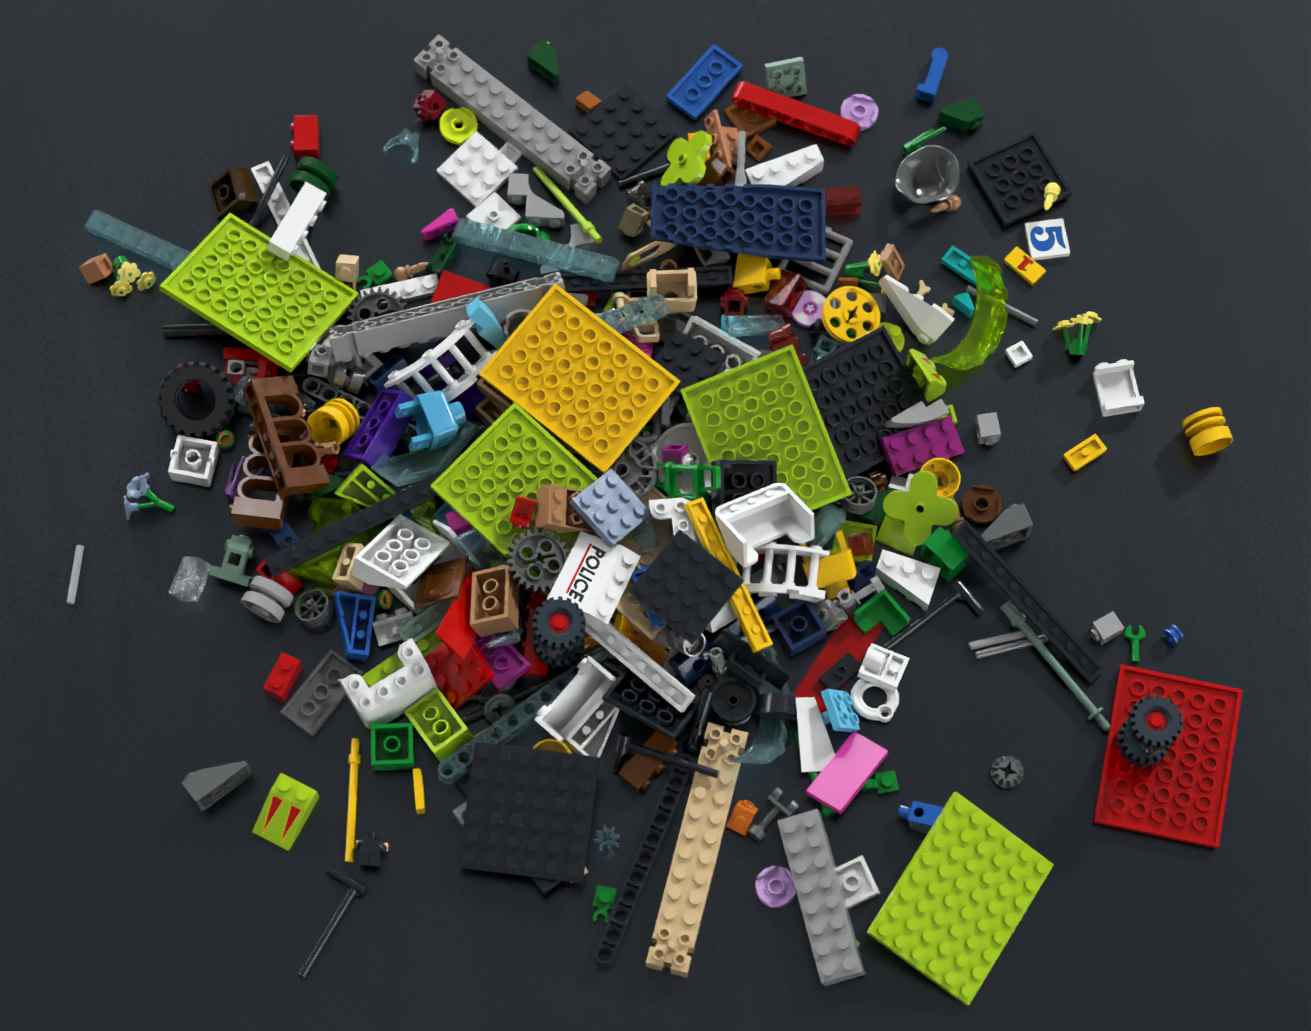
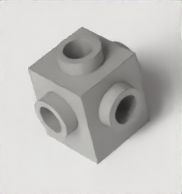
[306,344,335,378]
[814,598,849,631]

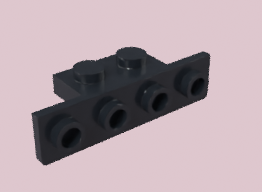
[713,628,791,690]

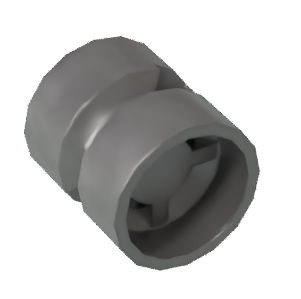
[331,361,366,394]
[668,629,706,657]

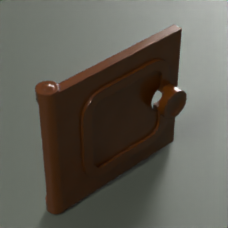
[414,556,470,609]

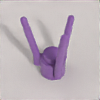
[224,456,266,500]

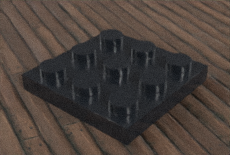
[654,329,726,399]

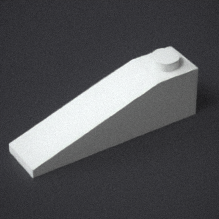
[878,275,955,345]

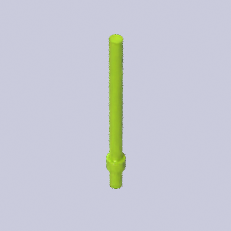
[533,166,602,244]

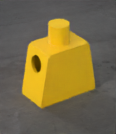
[733,254,781,295]

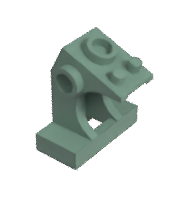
[209,535,255,587]

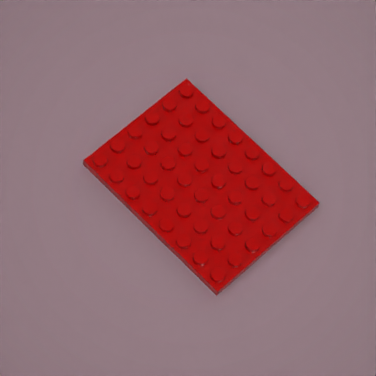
[1094,664,1242,849]

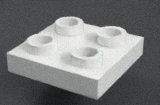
[857,643,910,692]

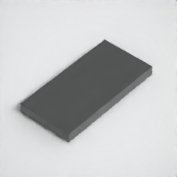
[280,649,364,738]

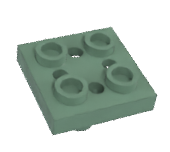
[765,57,807,98]

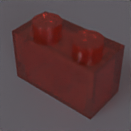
[821,185,862,216]
[764,270,808,317]

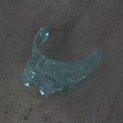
[383,128,420,163]

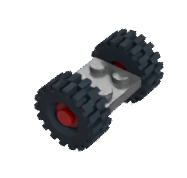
[533,596,585,669]
[1116,694,1184,767]

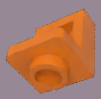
[726,800,758,836]

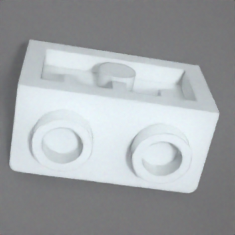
[373,607,413,646]

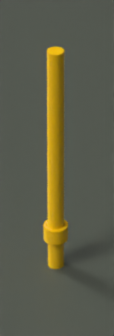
[345,738,361,862]

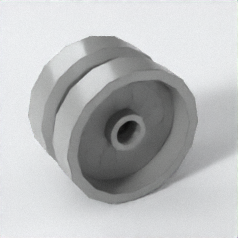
[240,575,294,623]

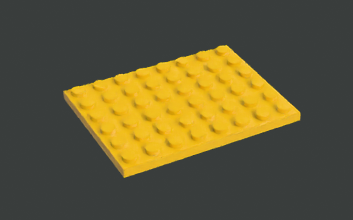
[479,283,680,474]

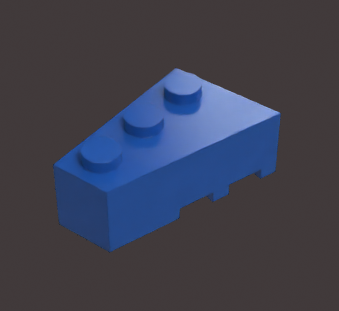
[333,591,376,662]

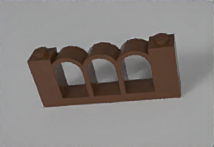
[243,375,330,496]
[228,417,300,530]

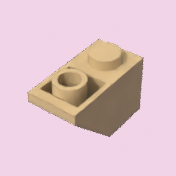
[335,254,359,291]

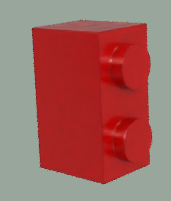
[291,115,319,159]
[263,652,303,703]

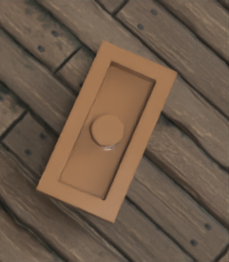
[880,244,905,281]

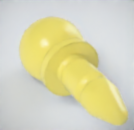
[1044,182,1060,210]

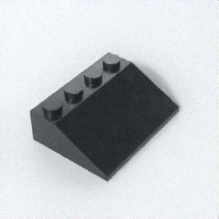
[711,460,778,543]
[602,667,698,740]

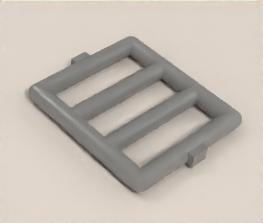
[777,226,853,295]

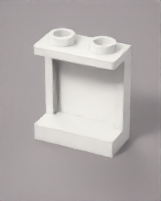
[1092,359,1145,417]

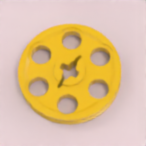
[821,286,880,344]

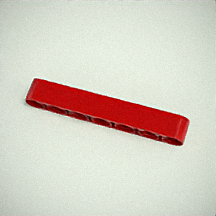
[731,81,861,146]

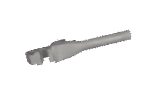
[732,131,747,186]

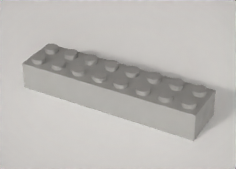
[777,809,866,986]

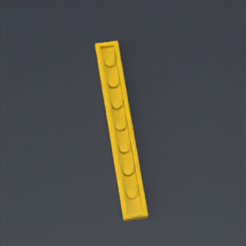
[683,497,773,653]

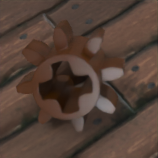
[867,471,889,493]

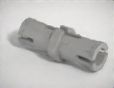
[709,647,730,683]

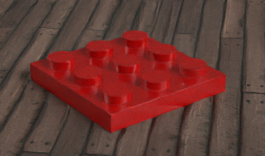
[424,640,495,710]

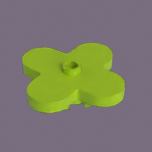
[661,131,712,186]
[883,471,958,545]

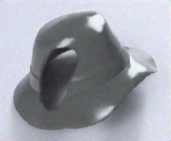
[895,145,960,204]

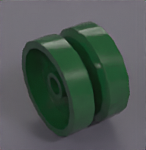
[288,156,338,201]

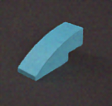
[466,297,506,350]

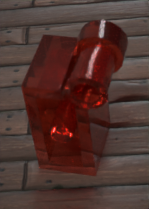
[767,323,808,367]

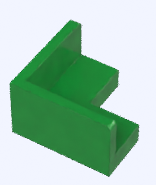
[851,589,910,637]

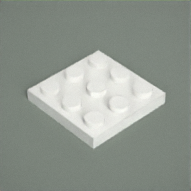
[436,131,518,207]

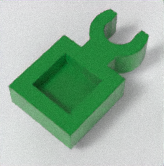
[357,260,393,289]
[593,885,618,925]

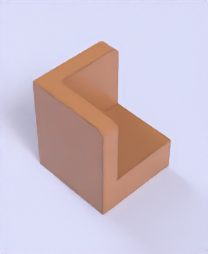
[79,253,115,284]

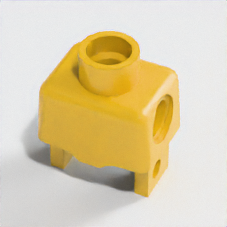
[799,530,857,599]

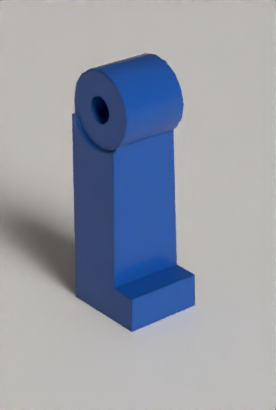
[915,48,948,103]

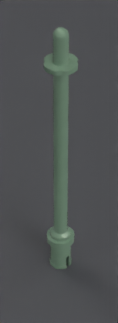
[1000,600,1110,731]

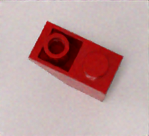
[256,555,304,595]

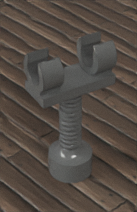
[747,787,799,842]

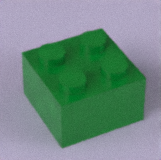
[919,527,969,582]
[371,723,415,771]

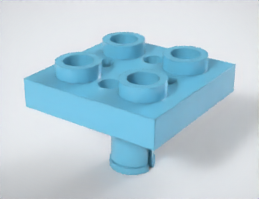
[820,689,860,733]

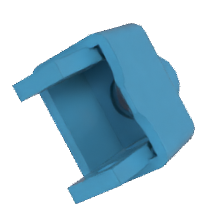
[395,391,466,452]

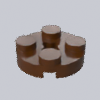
[961,485,1002,525]

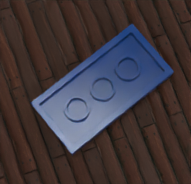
[666,44,743,121]

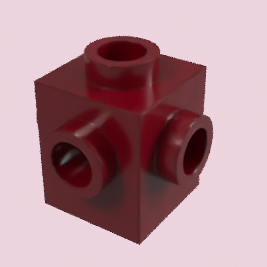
[412,90,447,121]
[721,287,748,316]

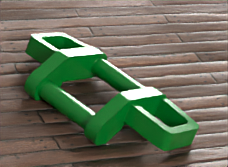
[653,462,721,505]

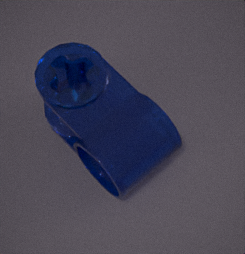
[853,560,876,600]

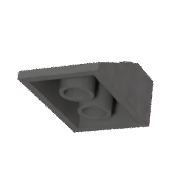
[981,503,1033,550]
[181,761,253,812]

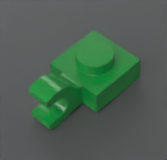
[862,770,899,795]

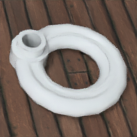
[851,678,899,722]

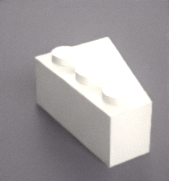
[875,550,941,612]
[563,696,620,757]

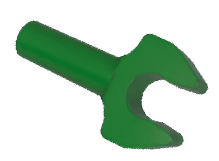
[1124,625,1146,663]

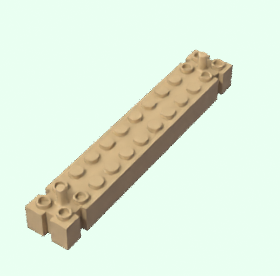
[646,723,748,978]

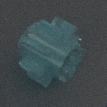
[594,825,620,852]

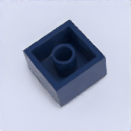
[770,600,827,657]

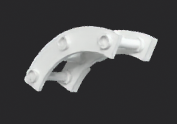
[384,319,498,421]
[732,541,830,602]

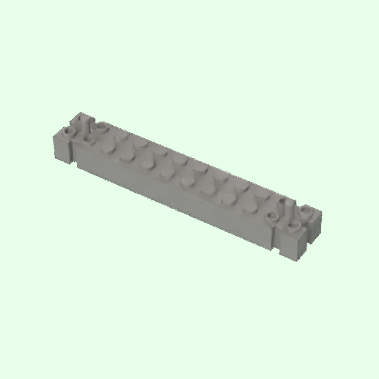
[413,34,611,205]
[329,272,565,367]

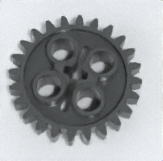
[347,287,408,325]
[505,528,570,594]

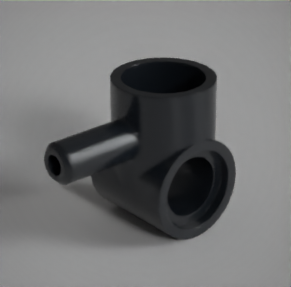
[486,257,520,285]

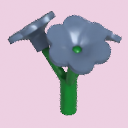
[124,472,174,520]

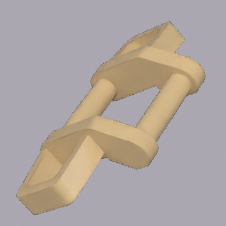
[613,291,660,343]

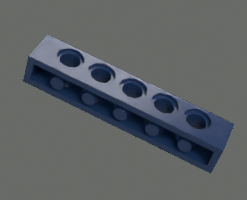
[668,593,781,685]

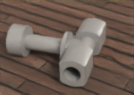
[837,575,885,615]

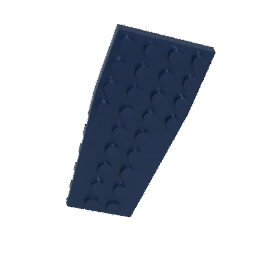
[650,183,826,263]

